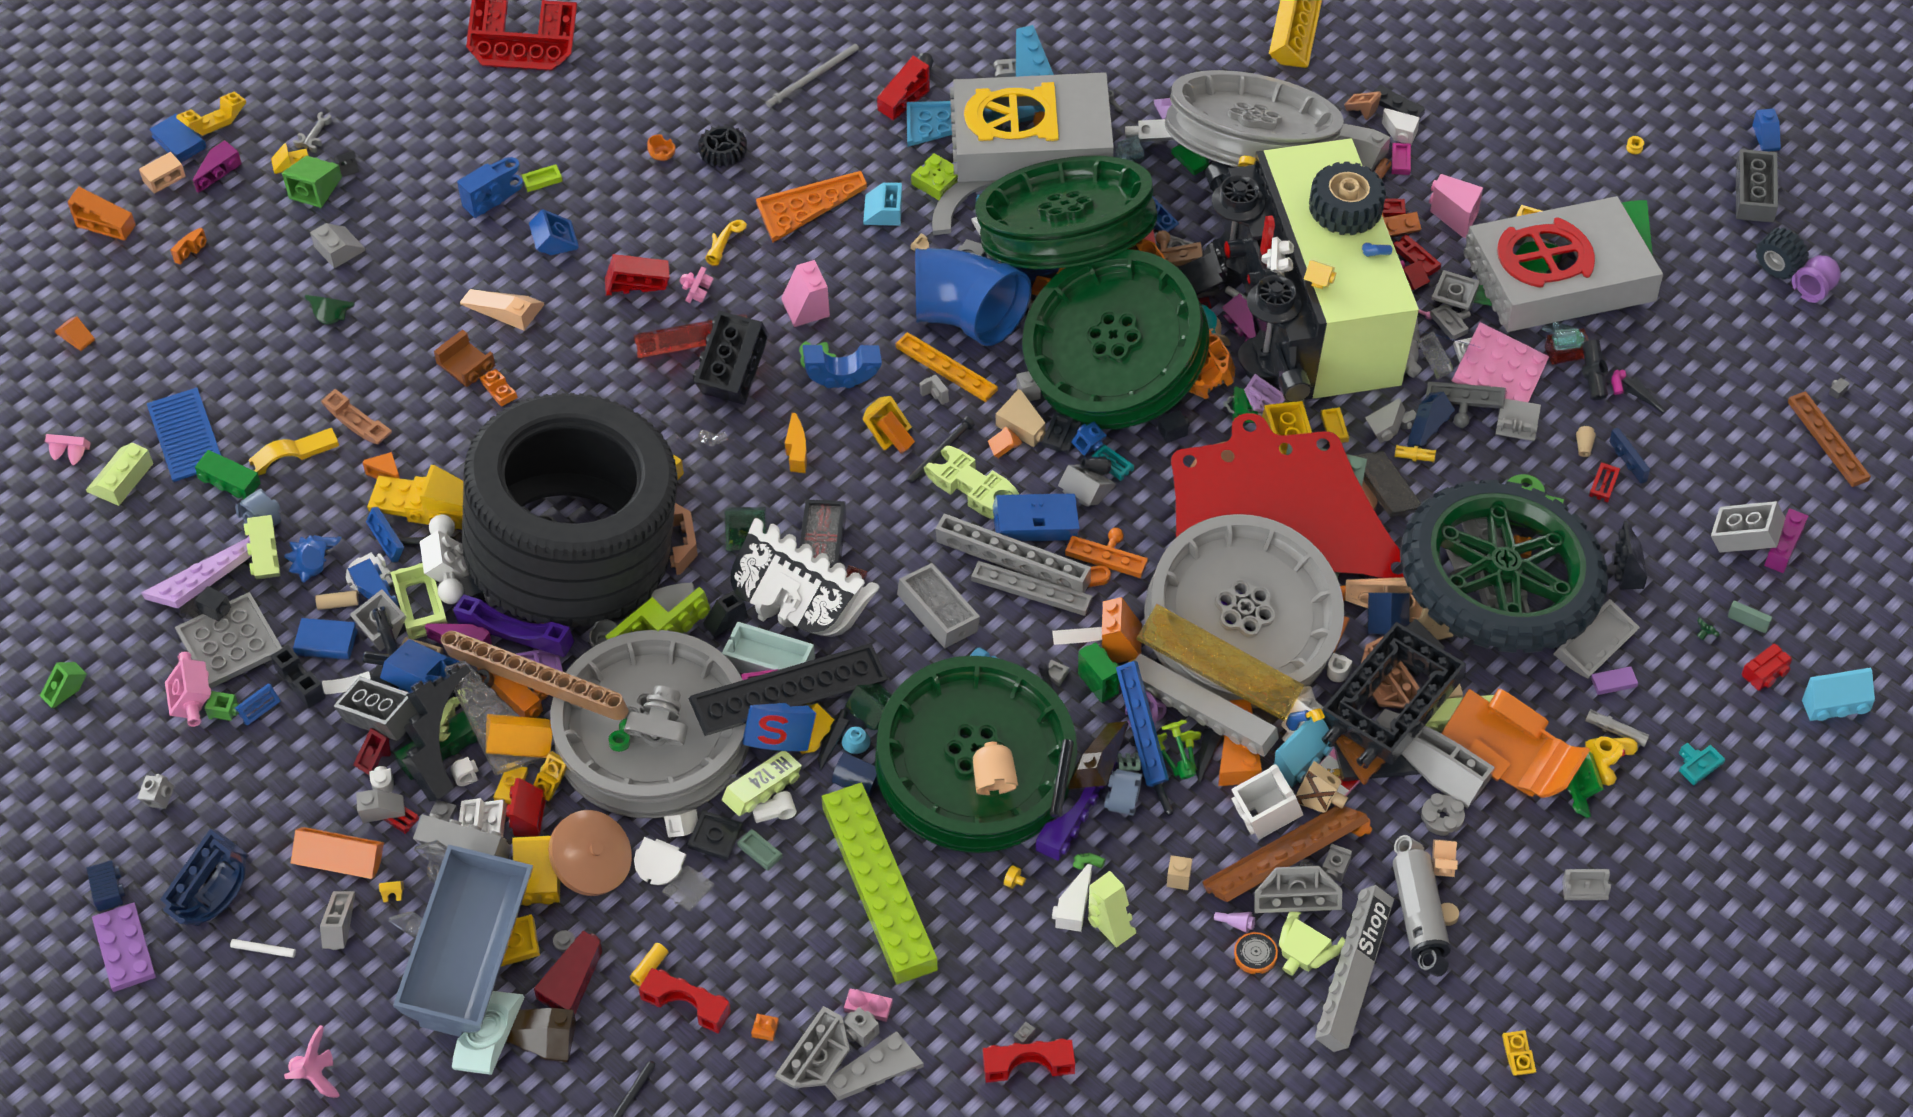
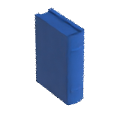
[149,113,206,163]
[293,618,358,660]

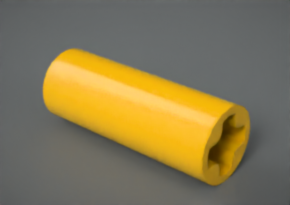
[629,943,669,986]

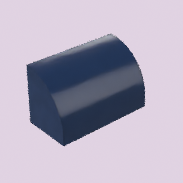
[832,752,878,798]

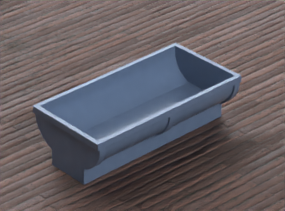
[393,844,533,1037]

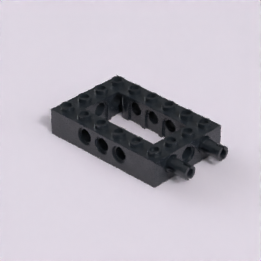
[1322,622,1466,769]

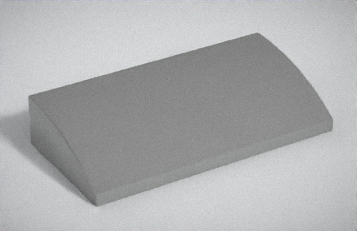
[1554,599,1640,678]

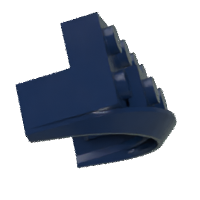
[160,829,249,926]

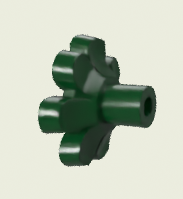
[1697,617,1720,640]

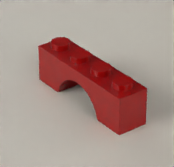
[639,968,731,1033]
[983,1039,1075,1083]

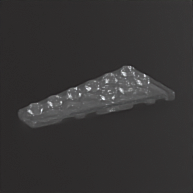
[444,660,552,776]

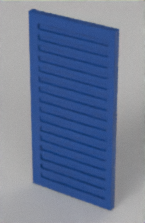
[146,388,221,482]

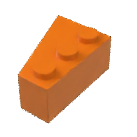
[68,186,136,241]

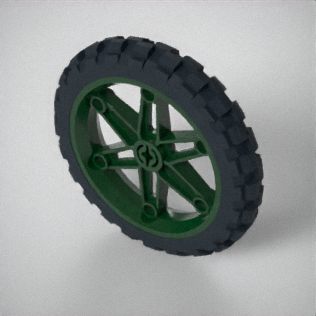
[1400,480,1608,653]

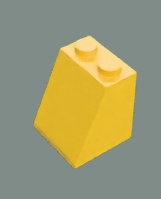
[512,836,560,906]

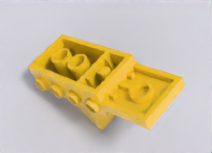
[367,465,463,530]

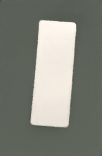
[322,671,370,694]

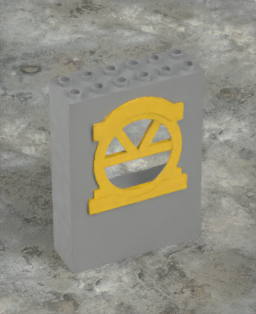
[950,73,1113,182]

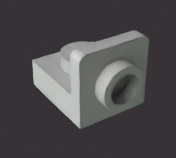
[920,375,949,405]

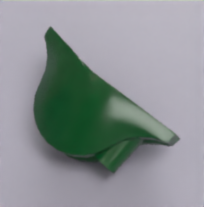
[305,295,355,325]

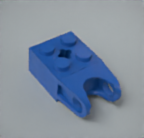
[457,157,523,218]

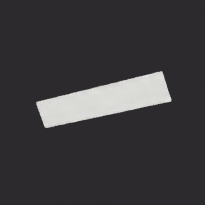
[1052,627,1102,645]

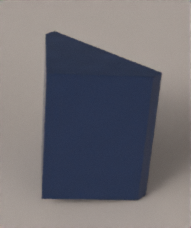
[1368,593,1410,634]

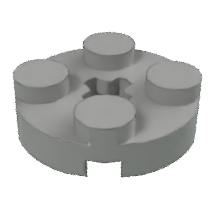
[1421,793,1465,836]

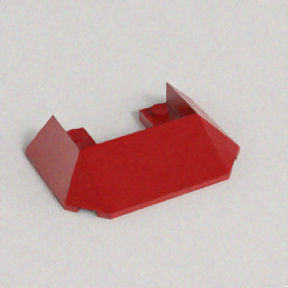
[466,0,577,70]

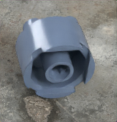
[235,489,282,527]
[1104,769,1142,816]

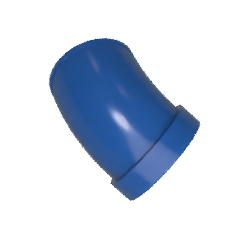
[915,248,1031,346]

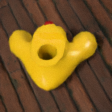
[1585,736,1638,786]

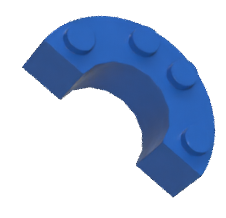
[803,345,882,388]

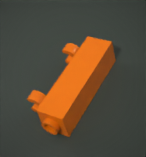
[477,667,548,718]

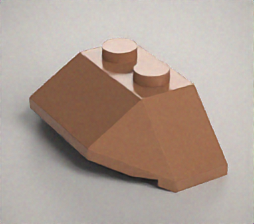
[1361,636,1420,708]

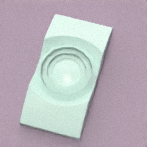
[452,991,525,1075]

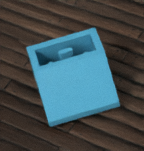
[863,182,902,226]

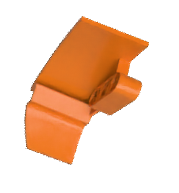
[1441,689,1590,798]

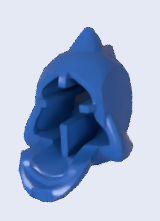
[284,535,342,582]

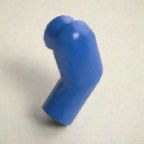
[1362,243,1392,257]

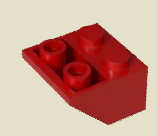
[506,778,546,837]

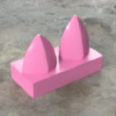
[45,434,91,466]
[844,989,893,1022]

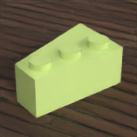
[244,515,281,580]
[1088,871,1136,948]

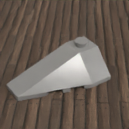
[1336,124,1390,172]

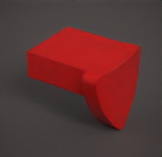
[1403,261,1430,290]

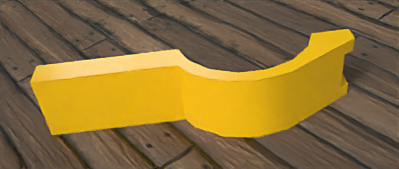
[249,428,339,475]

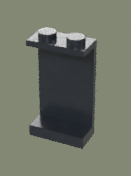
[1178,243,1228,295]

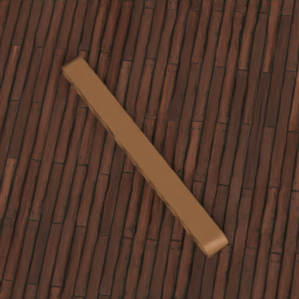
[441,631,628,720]

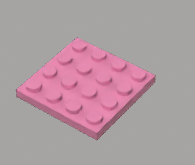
[1451,322,1549,402]

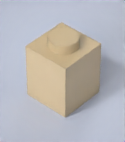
[1167,855,1192,890]

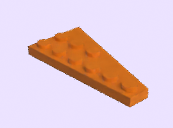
[756,171,867,243]

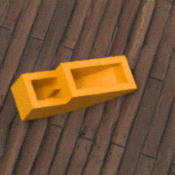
[785,413,807,473]

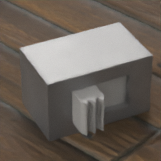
[1829,378,1850,400]
[1400,410,1416,430]
[1013,1022,1035,1044]

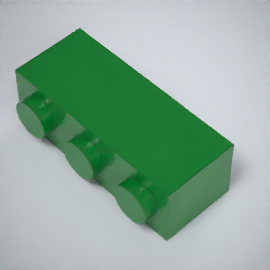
[195,450,261,499]

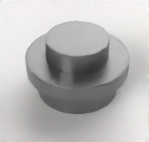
[553,930,575,952]

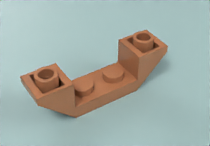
[670,503,698,575]

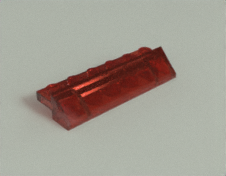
[633,314,747,358]

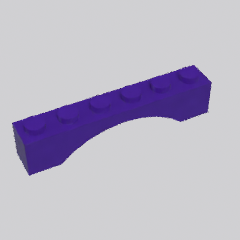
[453,594,574,658]
[1036,760,1118,861]

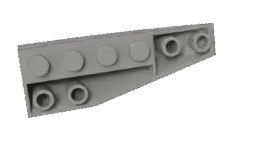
[1375,709,1495,809]

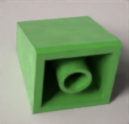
[282,156,342,208]

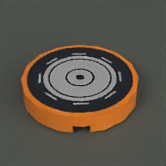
[1234,932,1278,974]

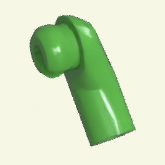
[1073,853,1106,869]

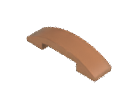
[321,389,392,445]

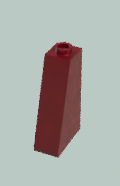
[534,931,603,1014]

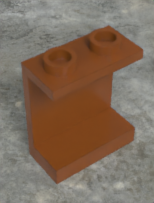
[434,329,496,387]

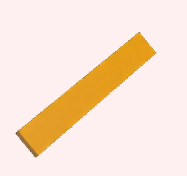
[895,332,998,402]

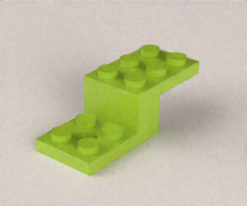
[605,587,711,640]

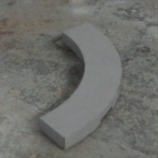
[932,180,996,235]

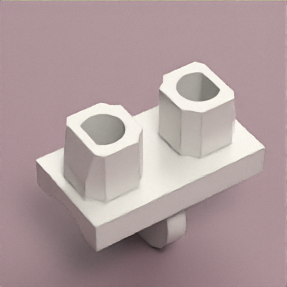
[1261,237,1294,277]

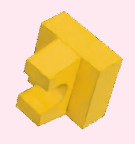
[379,881,404,902]

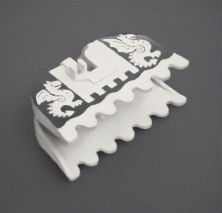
[730,518,880,637]

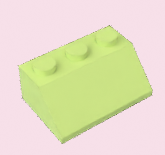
[86,443,153,506]

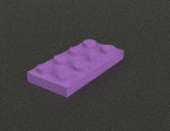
[92,902,156,992]

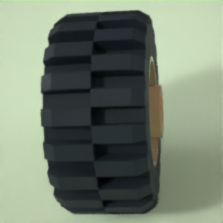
[1309,161,1386,235]

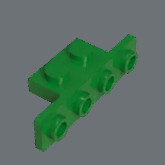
[1567,752,1604,818]

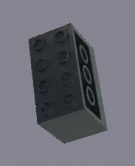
[693,310,769,405]

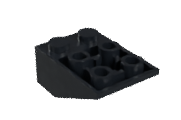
[1612,521,1647,590]

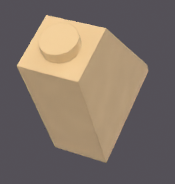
[996,389,1046,447]

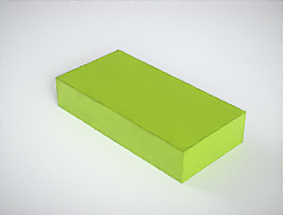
[521,164,563,192]

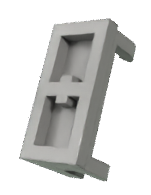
[1562,869,1611,900]

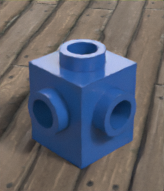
[1071,422,1107,456]

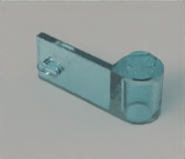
[1542,322,1584,350]

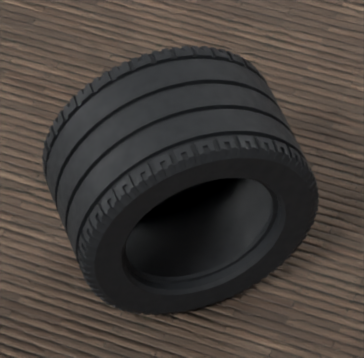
[462,392,678,627]

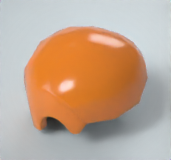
[647,134,676,161]

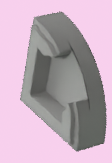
[1048,660,1069,687]

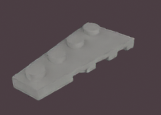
[826,1031,924,1101]

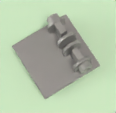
[1495,399,1541,441]

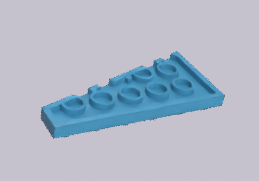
[1016,25,1054,123]
[907,101,1010,147]

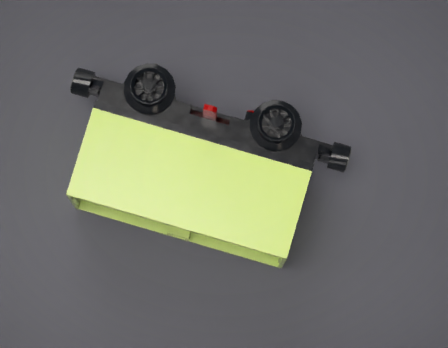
[1204,138,1419,402]

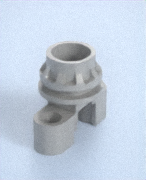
[624,686,688,747]

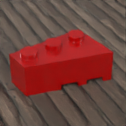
[877,55,930,121]
[605,254,670,296]

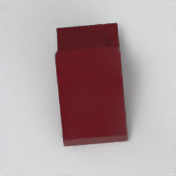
[353,728,391,775]

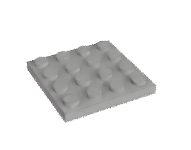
[175,592,282,688]

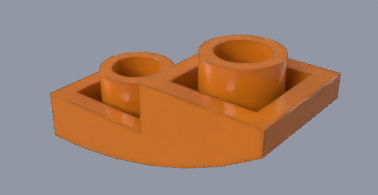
[171,228,207,265]
[479,369,518,407]

